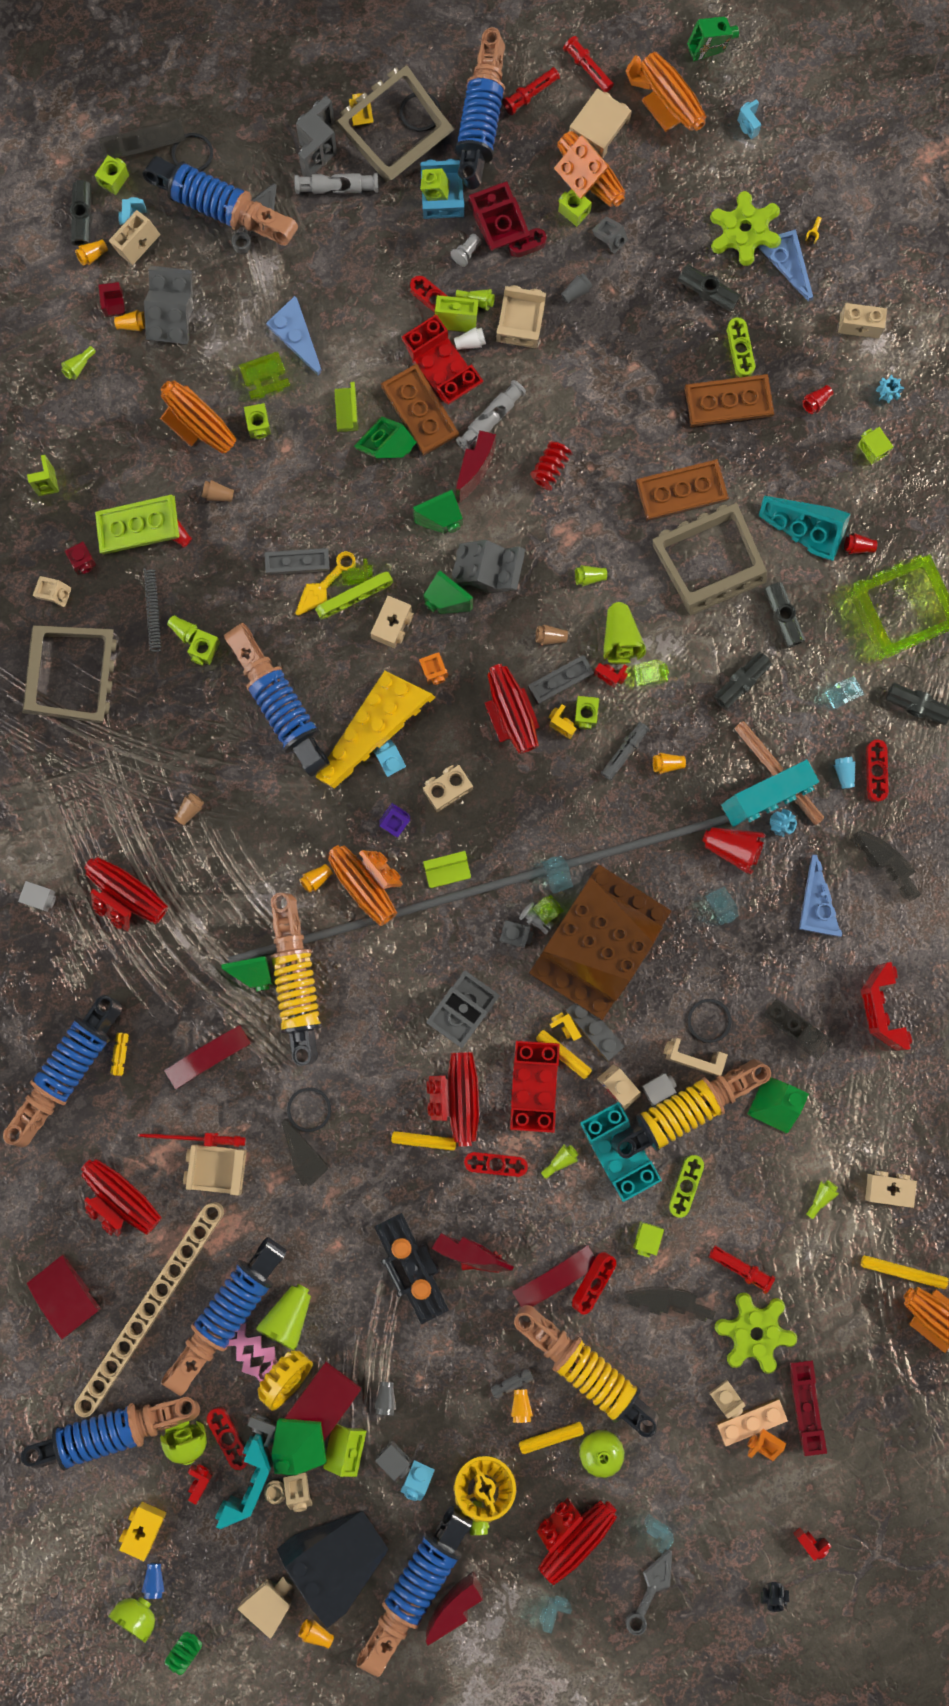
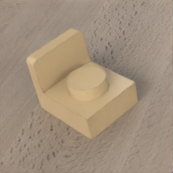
[33,576,71,607]
[709,1379,746,1419]
[283,1473,312,1512]

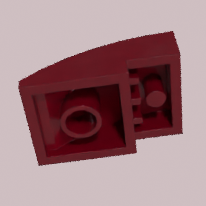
[468,181,530,251]
[456,430,496,503]
[432,1233,514,1272]
[27,1255,101,1340]
[284,1361,362,1441]
[425,1572,483,1646]

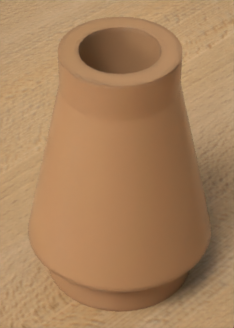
[202,480,234,502]
[536,624,568,645]
[174,792,204,826]

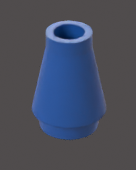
[142,1563,165,1599]

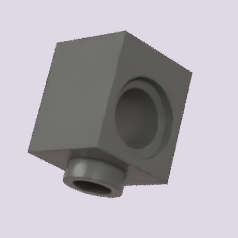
[375,1440,411,1481]

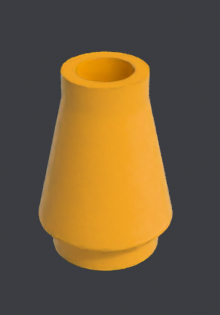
[75,239,108,266]
[114,310,145,331]
[653,753,686,774]
[299,864,333,893]
[511,1389,533,1423]
[298,1619,334,1649]

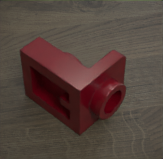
[65,541,96,575]

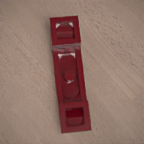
[165,1025,251,1090]
[512,1244,596,1307]
[790,1360,827,1456]

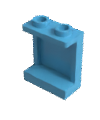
[420,159,464,219]

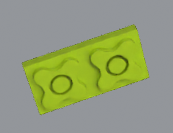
[95,495,179,555]

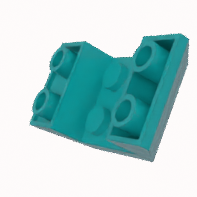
[580,1102,662,1202]
[215,1433,273,1529]

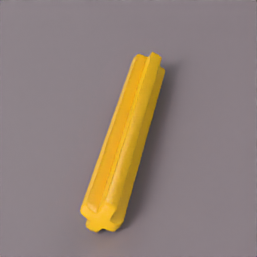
[861,1255,948,1289]

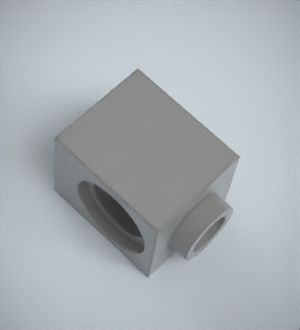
[18,881,56,912]
[641,1073,677,1106]

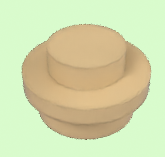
[264,1480,286,1504]

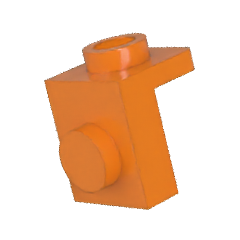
[626,55,652,90]
[419,652,448,685]
[747,1429,786,1461]

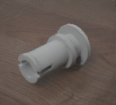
[450,234,481,267]
[519,902,554,935]

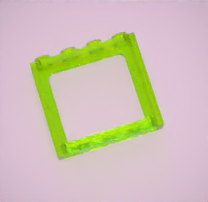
[849,554,949,661]

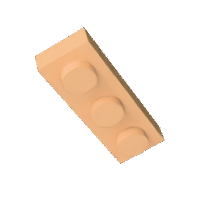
[716,1398,788,1446]

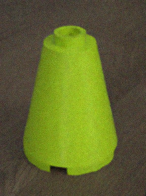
[603,602,646,664]
[256,1284,311,1351]

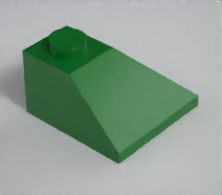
[354,416,417,458]
[413,490,463,534]
[424,570,473,614]
[221,956,274,992]
[747,1077,809,1134]
[272,1418,327,1476]

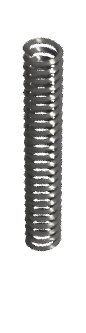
[143,568,162,652]

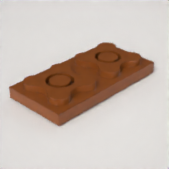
[381,364,459,456]
[685,374,774,427]
[636,459,729,521]

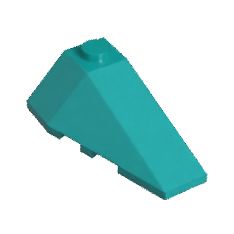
[759,496,851,561]

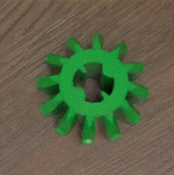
[165,1631,202,1675]

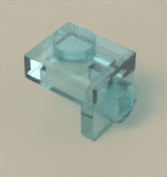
[825,676,864,710]
[539,1596,572,1634]

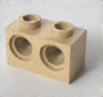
[423,765,473,812]

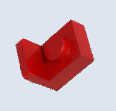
[594,663,628,688]
[188,1464,213,1505]
[793,1528,832,1561]

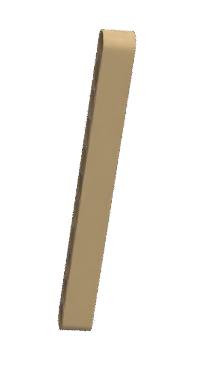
[74,1202,224,1417]

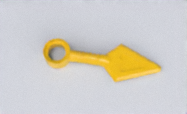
[295,551,356,616]

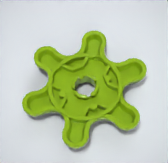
[710,191,781,266]
[715,1292,797,1374]

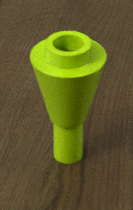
[456,289,495,311]
[61,346,96,380]
[541,1144,578,1179]
[806,1180,839,1219]

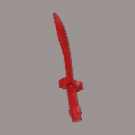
[138,1133,246,1147]

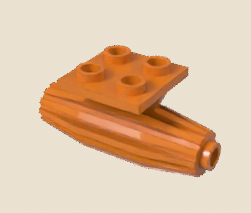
[640,52,706,132]
[554,131,626,207]
[160,381,236,454]
[328,845,403,926]
[903,1287,949,1353]

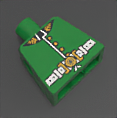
[687,16,739,61]

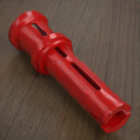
[563,36,614,92]
[502,67,560,115]
[708,1245,775,1294]

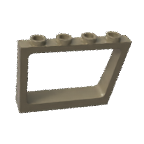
[335,65,454,182]
[652,503,767,616]
[22,626,117,723]

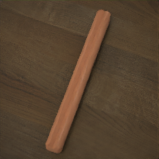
[735,721,824,825]

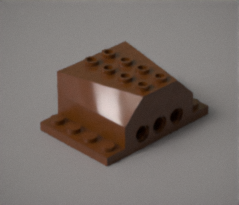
[529,864,671,1020]

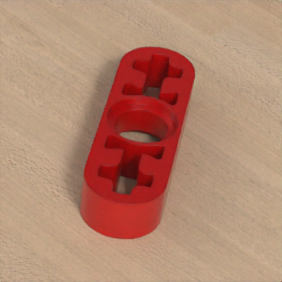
[410,276,447,313]
[866,739,889,802]
[464,1152,528,1177]
[572,1252,616,1315]
[207,1407,248,1470]

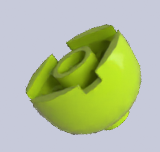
[160,1421,207,1465]
[579,1430,625,1478]
[108,1597,155,1643]

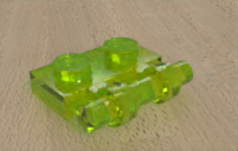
[239,351,290,400]

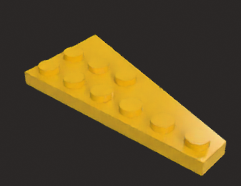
[315,670,436,789]

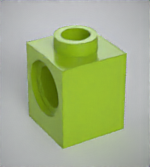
[95,155,129,195]
[420,168,450,201]
[558,189,592,227]
[244,403,271,439]
[858,426,894,465]
[187,629,220,665]
[574,696,599,730]
[633,1221,664,1258]

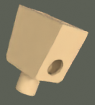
[238,1576,294,1639]

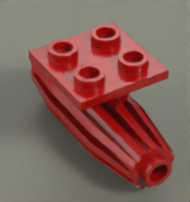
[484,664,540,754]
[85,857,169,931]
[426,1052,479,1146]
[81,1159,162,1237]
[536,1498,617,1585]

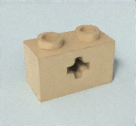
[109,210,160,265]
[838,303,887,338]
[371,596,414,649]
[865,1170,917,1208]

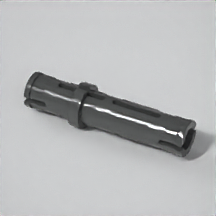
[601,722,650,781]

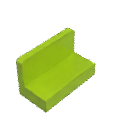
[435,295,479,332]
[335,382,358,432]
[27,455,59,496]
[423,851,471,888]
[323,1424,366,1477]

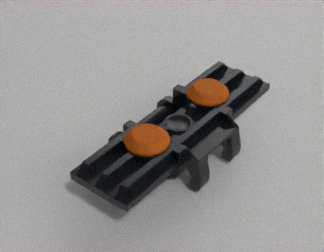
[374,1213,449,1325]

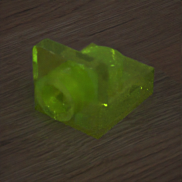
[342,558,373,585]
[633,659,669,687]
[532,894,564,925]

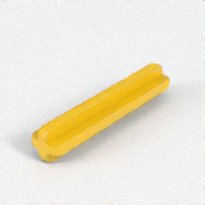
[536,1030,592,1079]
[391,1131,456,1150]
[519,1422,584,1454]

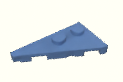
[758,230,813,302]
[266,296,321,375]
[799,855,842,937]

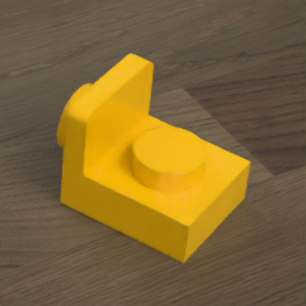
[349,93,374,126]
[548,704,577,739]
[549,1013,582,1041]

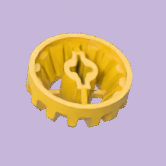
[258,1351,313,1411]
[453,1456,516,1523]

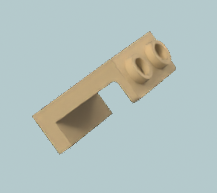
[569,88,632,158]
[496,285,546,348]
[663,1038,728,1076]
[183,1144,247,1195]

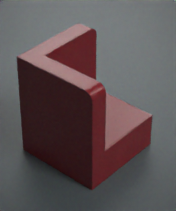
[98,282,125,317]

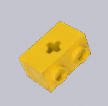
[119,1502,167,1561]

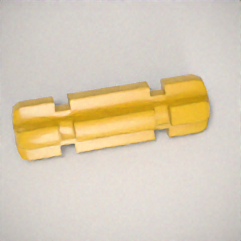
[110,1033,129,1076]

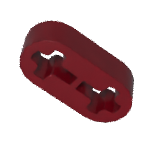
[509,228,547,258]

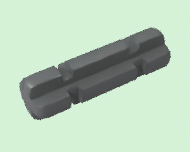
[491,1369,533,1399]

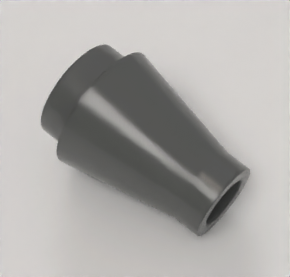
[561,273,592,303]
[374,1382,396,1415]

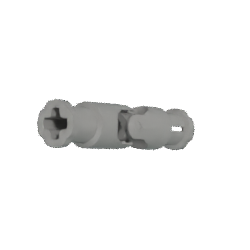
[295,173,378,194]
[456,380,526,451]

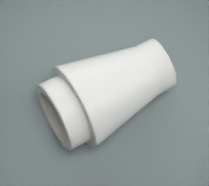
[454,327,486,350]

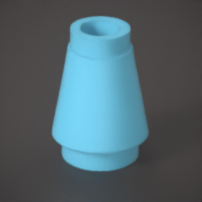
[834,756,855,789]

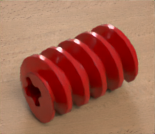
[530,441,572,491]

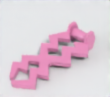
[228,1323,279,1382]

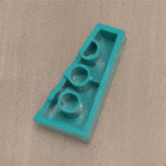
[721,759,819,827]

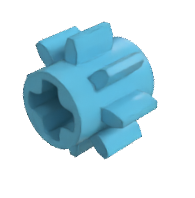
[876,375,904,403]
[770,809,797,837]

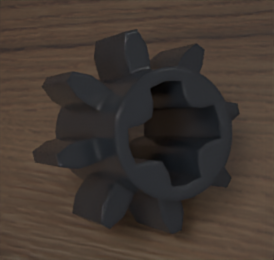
[761,1582,790,1612]

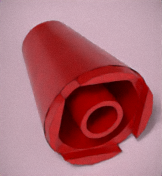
[702,827,766,875]

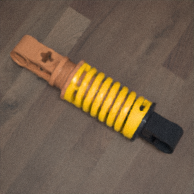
[270,893,322,1066]
[611,1059,771,1158]
[514,1305,659,1437]

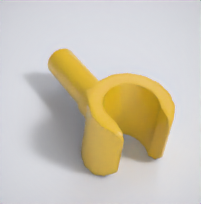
[805,217,822,244]

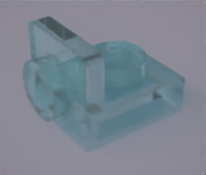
[542,856,573,894]
[705,886,739,925]
[644,1514,674,1554]

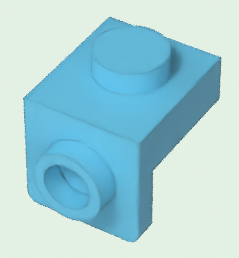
[737,99,761,139]
[119,197,146,225]
[373,740,406,777]
[400,1460,435,1501]

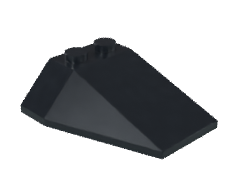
[277,1511,389,1628]

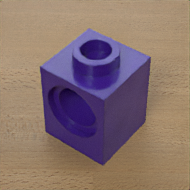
[380,802,410,838]

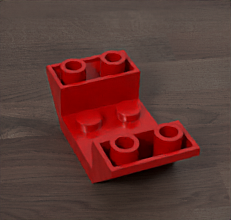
[401,314,483,405]
[861,962,912,1051]
[510,1041,560,1133]

